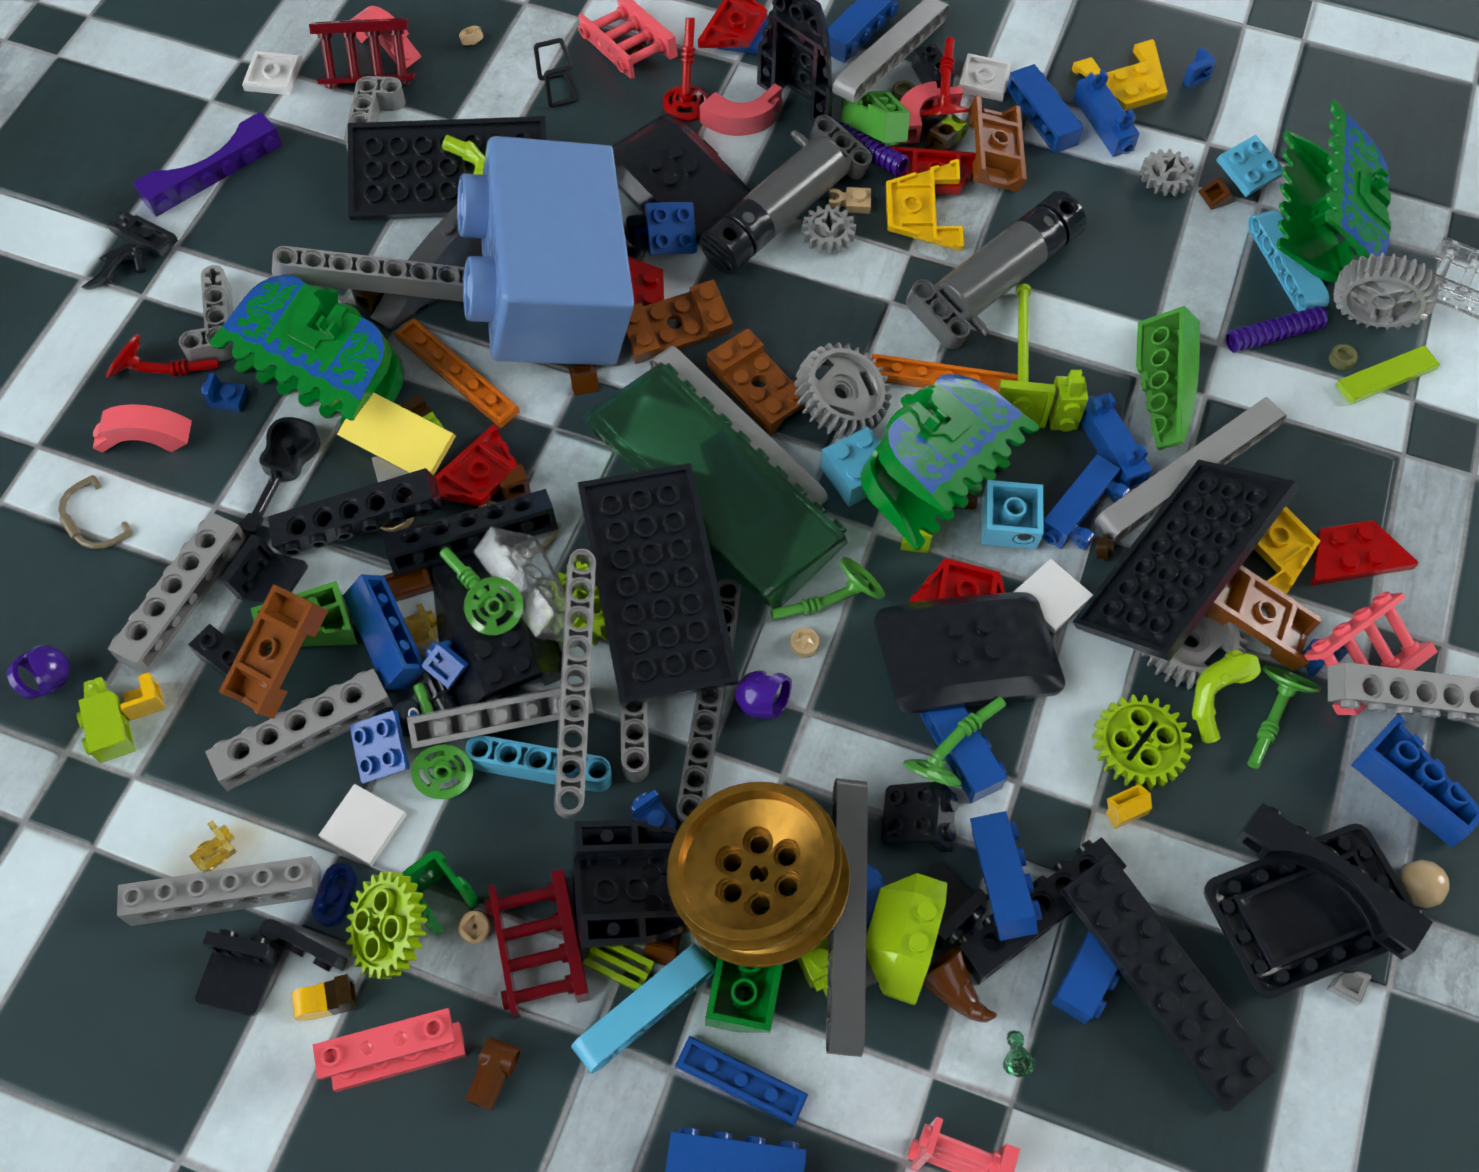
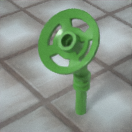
[440,547,523,635]
[770,557,885,620]
[1247,665,1322,769]
[411,683,473,799]
[903,697,1006,787]

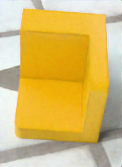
[120,672,166,721]

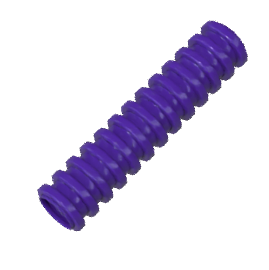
[833,118,909,176]
[1225,306,1328,353]

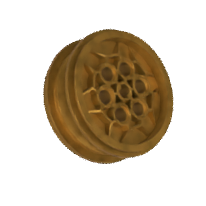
[667,782,850,968]

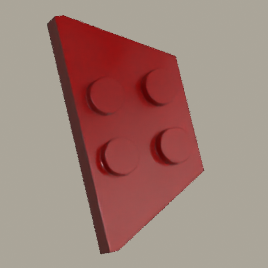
[698,0,768,48]
[891,146,976,195]
[628,257,664,306]
[435,424,518,506]
[1311,520,1418,586]
[909,558,1006,603]

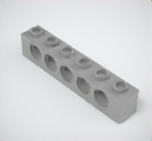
[108,512,247,674]
[1328,662,1479,724]
[205,668,393,792]
[407,683,594,749]
[117,856,321,926]

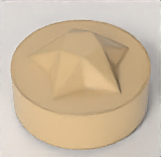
[459,26,483,45]
[790,628,819,658]
[458,910,491,943]

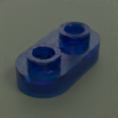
[312,863,358,927]

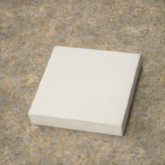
[242,51,302,95]
[958,53,1013,102]
[1014,559,1093,634]
[319,784,407,867]

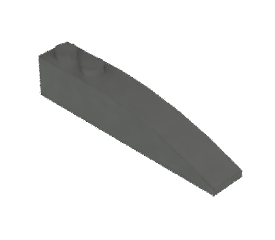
[370,204,482,332]

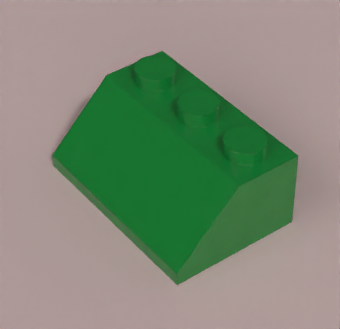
[705,958,783,1033]

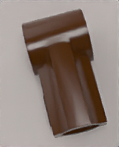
[465,1037,521,1111]

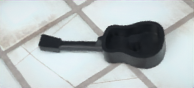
[239,417,321,535]

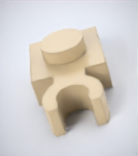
[829,187,871,214]

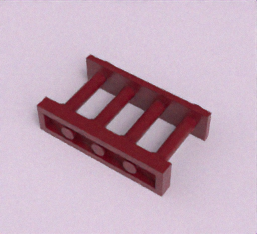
[309,18,416,88]
[485,869,590,1019]

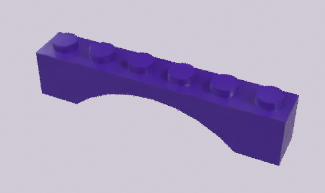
[133,111,282,217]

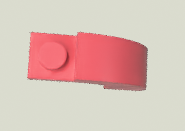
[350,6,422,69]
[899,81,963,144]
[700,84,783,136]
[93,404,192,453]

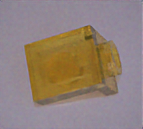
[404,603,438,646]
[189,820,237,872]

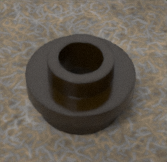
[1096,533,1114,561]

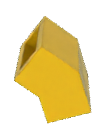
[1106,784,1152,829]

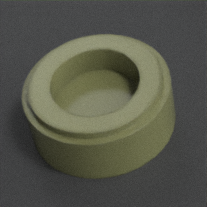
[892,81,915,102]
[1329,344,1358,371]

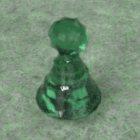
[1003,1030,1036,1077]

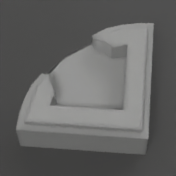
[1327,971,1372,1006]

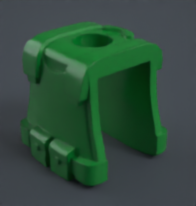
[402,851,479,936]

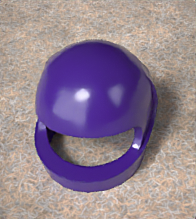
[6,645,70,700]
[736,670,792,719]

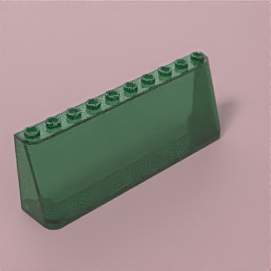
[583,362,848,609]

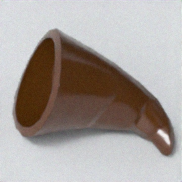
[923,947,997,1023]

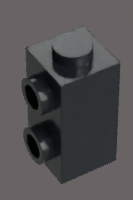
[912,43,955,88]
[188,623,241,678]

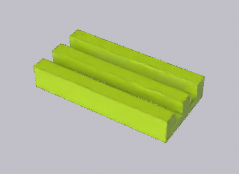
[583,946,655,991]

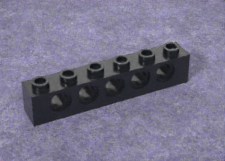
[268,468,442,556]
[382,489,558,577]
[957,837,1127,985]

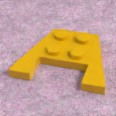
[1072,39,1167,111]
[885,159,964,251]
[1254,506,1320,594]

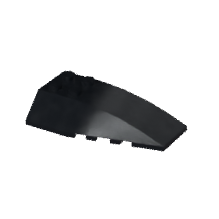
[757,0,833,122]
[431,550,562,707]
[572,820,768,948]

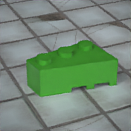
[841,91,910,146]

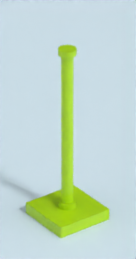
[998,283,1055,428]

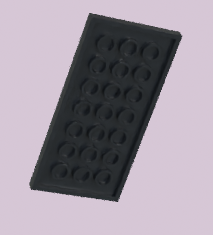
[348,116,547,220]
[1072,459,1298,661]
[577,463,739,706]

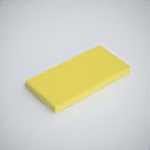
[337,393,456,476]

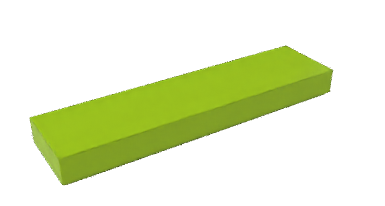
[1336,345,1440,405]

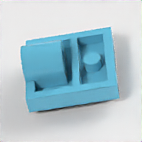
[1216,135,1283,197]

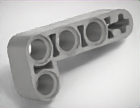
[344,76,406,151]
[179,265,234,361]

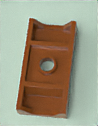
[969,95,1027,192]
[626,279,733,364]
[707,328,806,436]
[1205,565,1322,671]
[219,584,328,719]

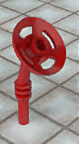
[663,17,709,122]
[921,37,969,116]
[106,334,220,378]

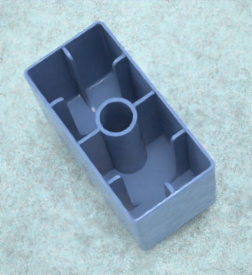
[457,136,634,365]

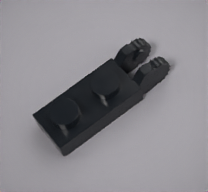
[107,211,178,258]
[259,918,348,972]

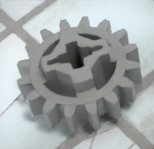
[1140,149,1196,196]
[802,204,856,254]

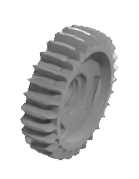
[1334,252,1439,331]
[794,342,892,438]
[1141,614,1248,690]

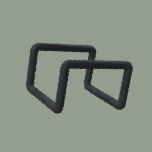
[533,38,577,108]

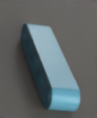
[1248,209,1329,312]
[465,735,613,792]
[571,944,715,1074]

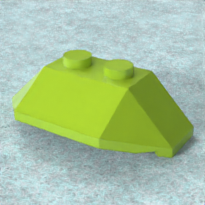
[866,873,947,1006]

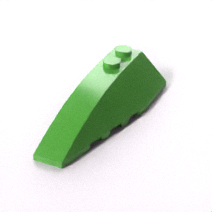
[1136,306,1200,450]

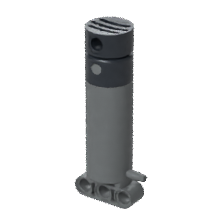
[700,115,872,274]
[906,191,1087,350]

